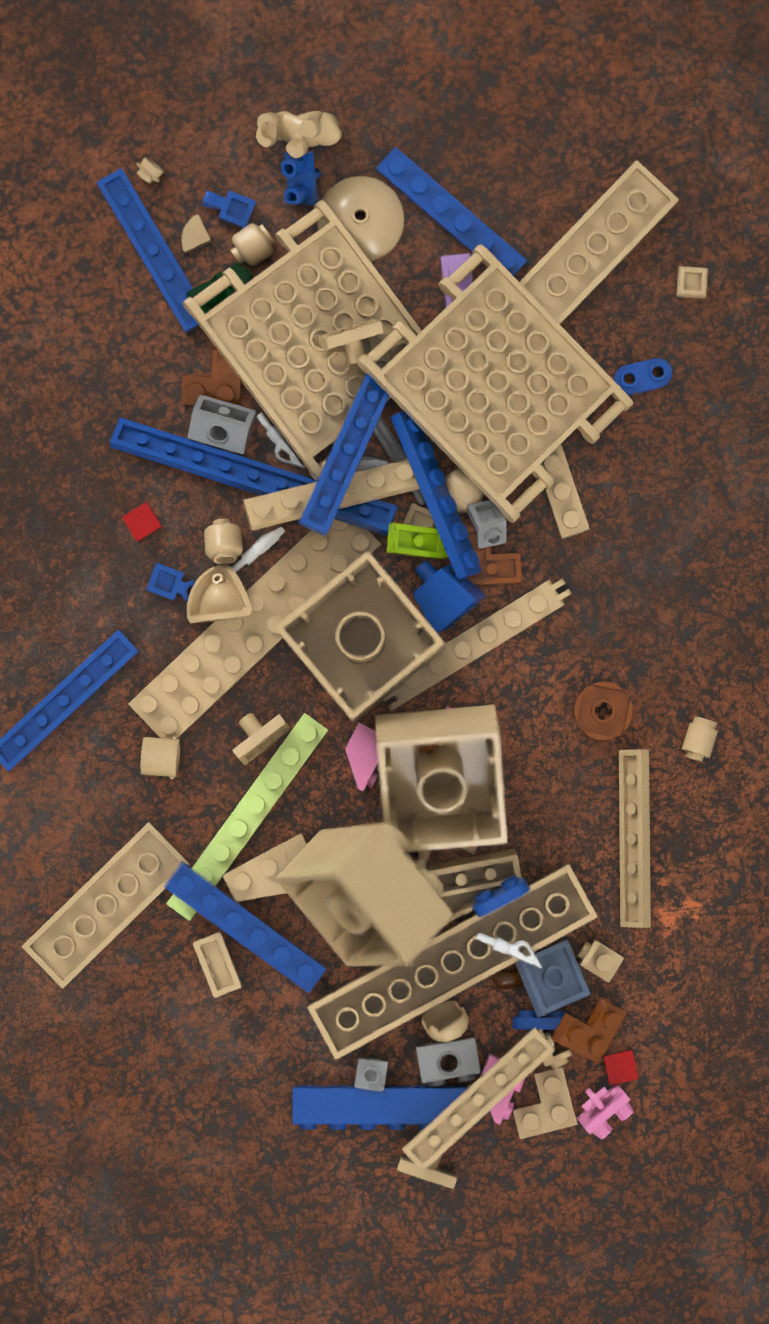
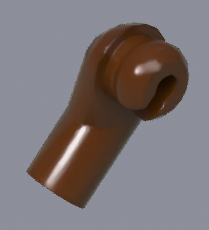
[492,967,523,990]

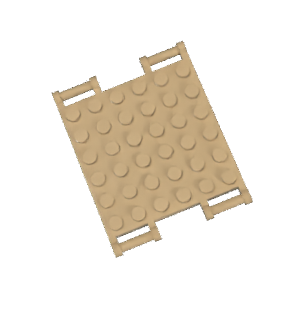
[182,200,422,482]
[357,244,633,523]

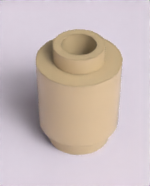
[681,716,718,762]

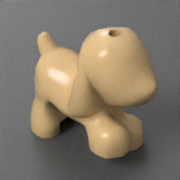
[256,110,342,158]

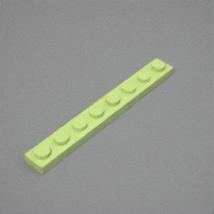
[166,713,329,921]

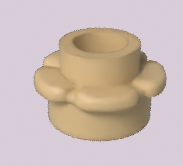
[136,157,164,184]

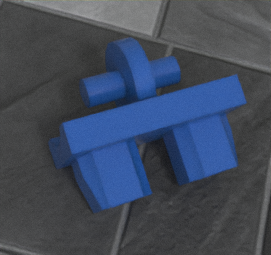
[281,151,321,205]

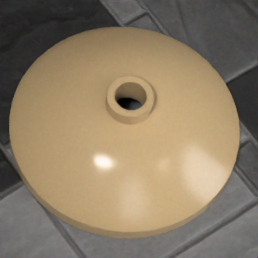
[317,176,404,262]

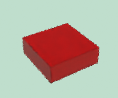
[122,502,162,542]
[603,1049,639,1085]

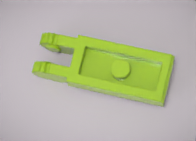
[387,523,449,559]

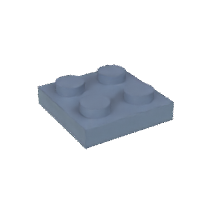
[515,939,590,1017]

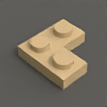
[512,1066,577,1139]

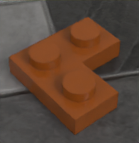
[181,347,241,406]
[465,526,522,585]
[551,998,627,1064]

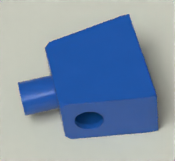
[413,560,486,634]

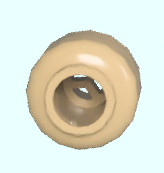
[230,223,275,267]
[204,519,243,564]

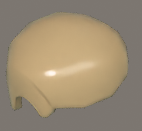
[445,468,485,513]
[421,1000,469,1043]

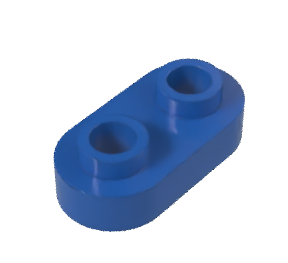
[614,358,672,396]
[472,875,530,917]
[512,1010,566,1030]

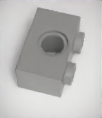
[187,394,256,454]
[416,1036,481,1087]

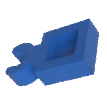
[145,563,196,602]

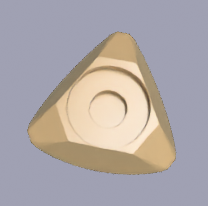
[187,564,252,623]

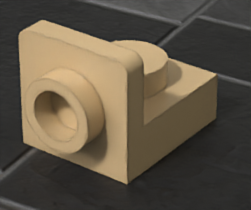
[577,939,624,983]
[538,1030,572,1069]

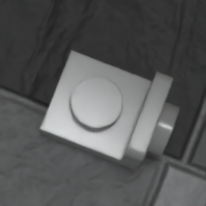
[467,500,506,549]
[355,1056,388,1092]

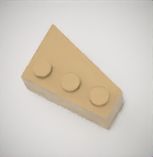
[222,833,308,902]
[428,848,522,927]

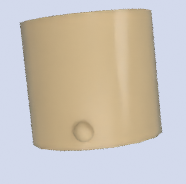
[140,737,180,779]

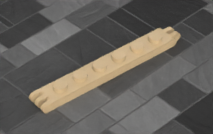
[383,579,572,712]

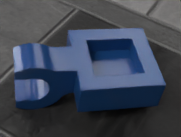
[202,190,256,229]

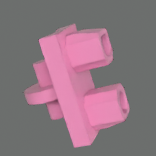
[576,1084,634,1139]

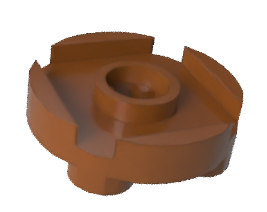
[573,682,633,741]

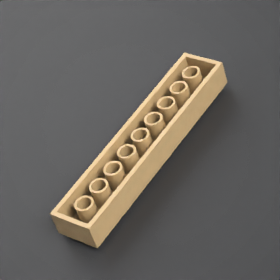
[307,864,598,1060]

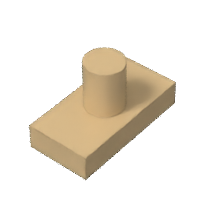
[318,319,384,364]
[232,713,291,765]
[193,931,242,998]
[397,1155,457,1189]

